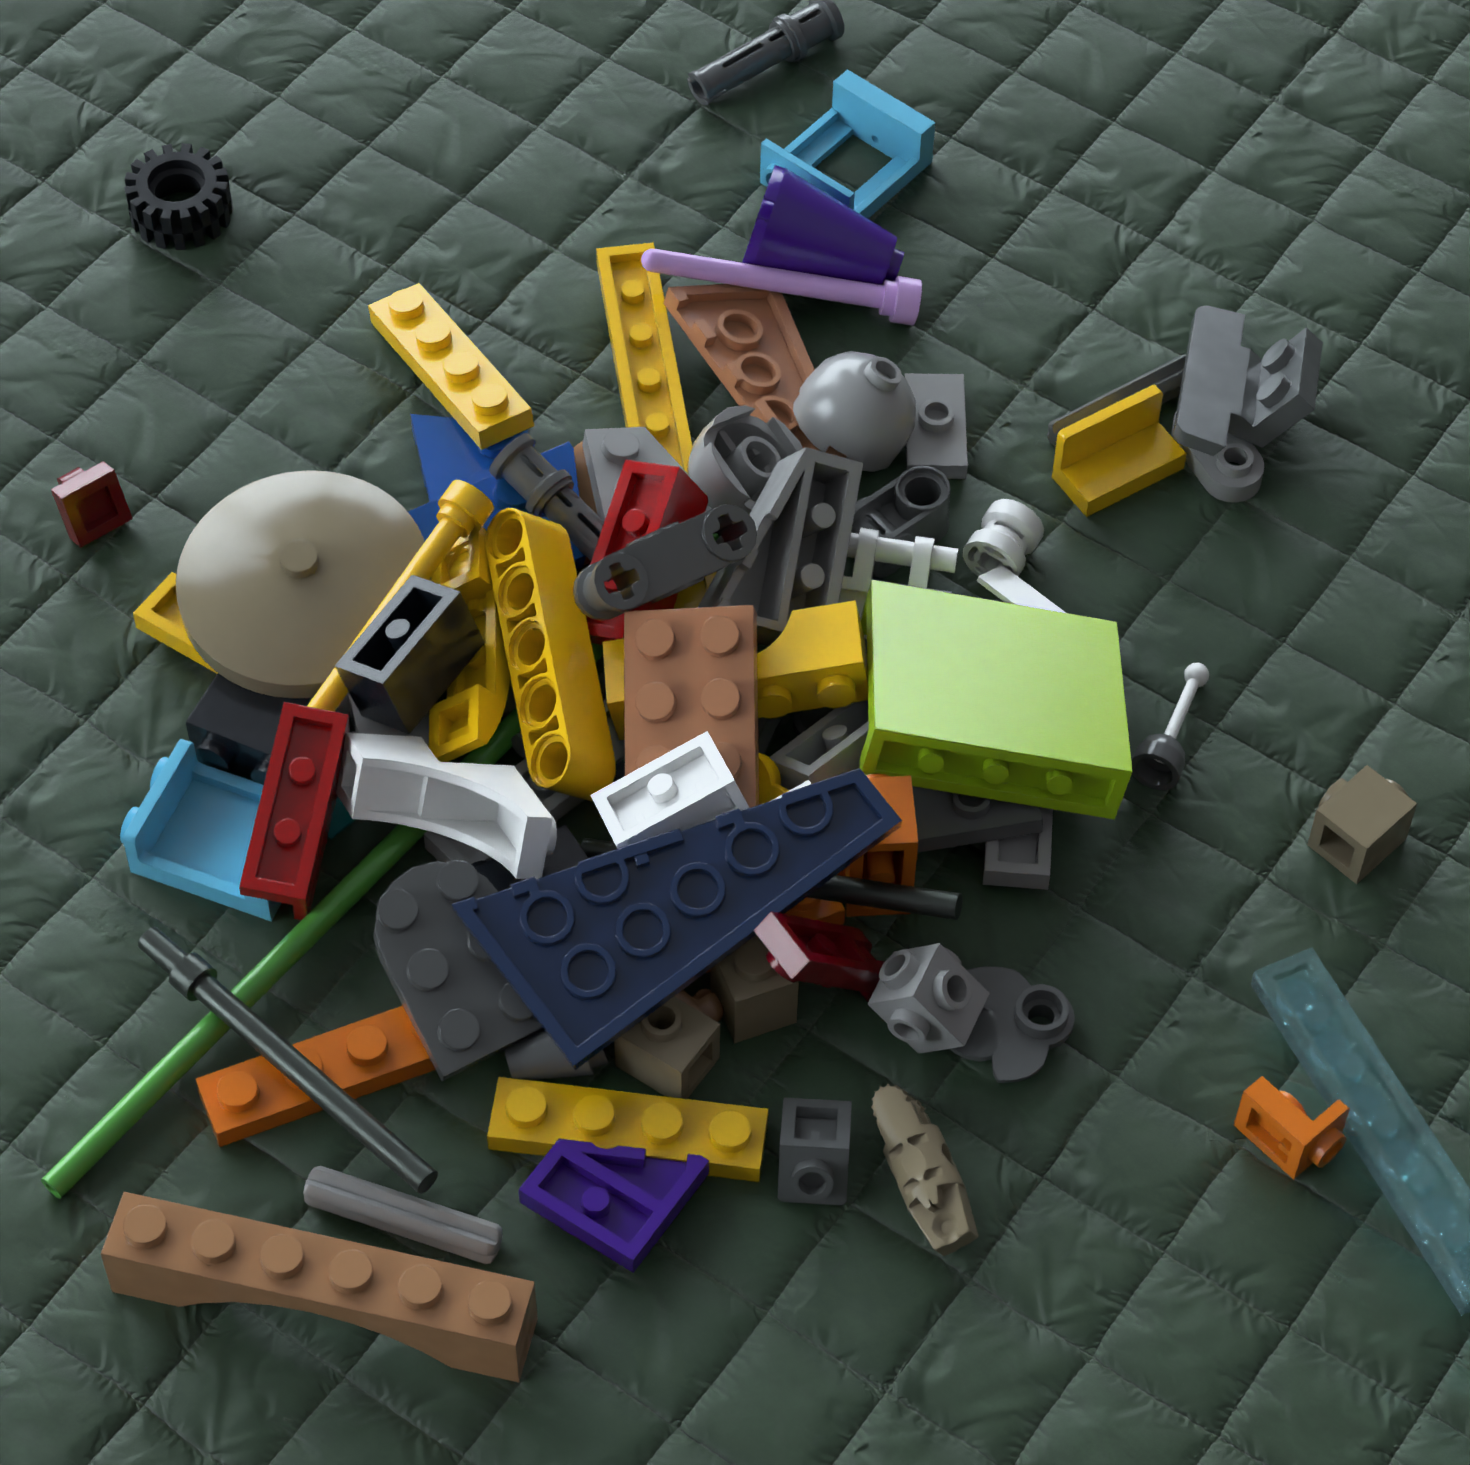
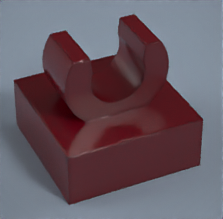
[51,461,133,548]

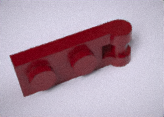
[753,911,885,1002]

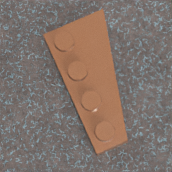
[663,284,846,458]

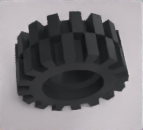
[124,143,233,250]

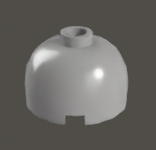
[793,351,916,472]
[687,405,803,514]

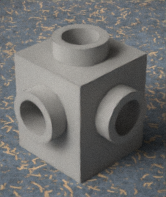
[868,943,990,1054]

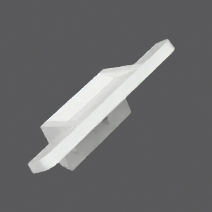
[590,731,811,849]

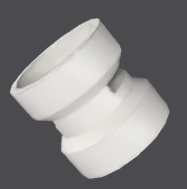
[963,499,1044,576]

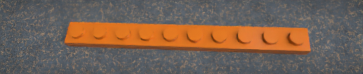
[195,897,845,1147]

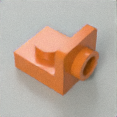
[1234,1076,1350,1180]

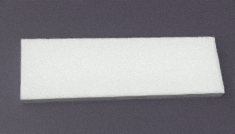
[977,565,1066,613]

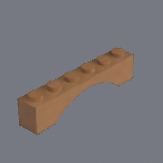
[101,1192,538,1383]

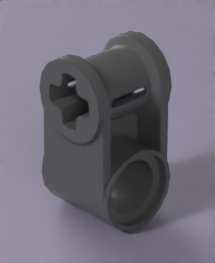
[851,466,950,578]

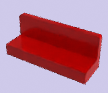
[586,460,708,645]
[239,702,350,920]

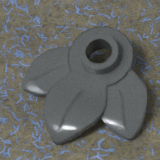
[950,967,1075,1083]

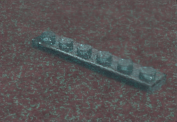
[1251,947,1470,1316]

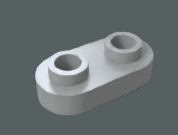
[1171,411,1264,503]

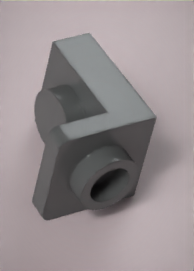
[778,1097,852,1205]

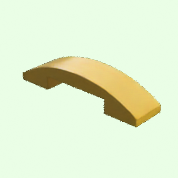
[429,527,511,762]

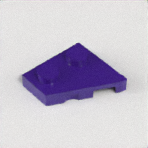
[518,1139,709,1273]

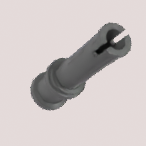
[687,0,844,105]
[489,433,604,561]

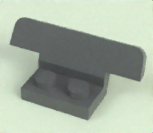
[1173,306,1323,456]

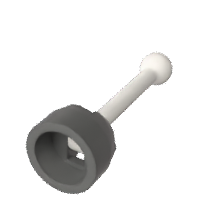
[1131,663,1209,790]

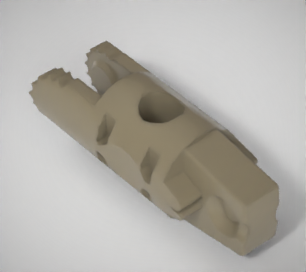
[871,1084,978,1256]

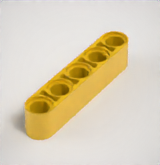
[485,508,616,801]

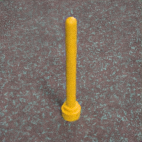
[307,480,494,712]

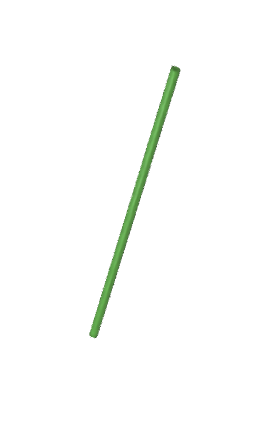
[41,533,719,1199]

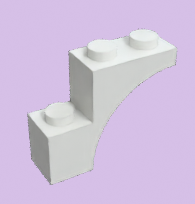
[336,733,557,879]

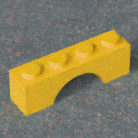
[602,600,868,740]

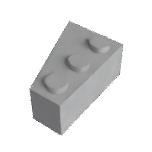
[698,447,863,646]

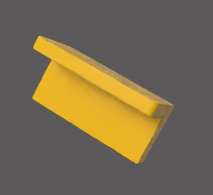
[1052,384,1187,517]

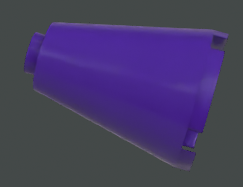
[742,165,905,285]

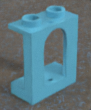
[760,69,935,218]

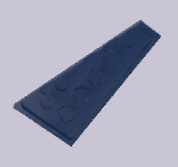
[451,768,902,1070]

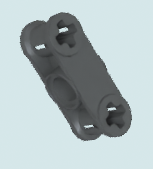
[573,504,757,621]

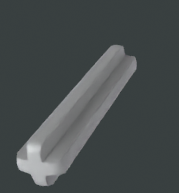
[303,1166,503,1264]

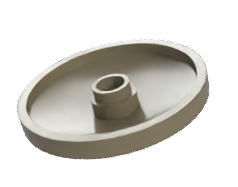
[176,470,431,698]

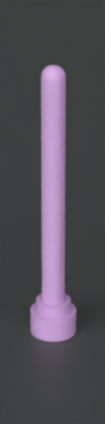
[641,249,922,326]

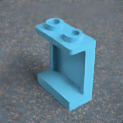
[120,739,282,922]

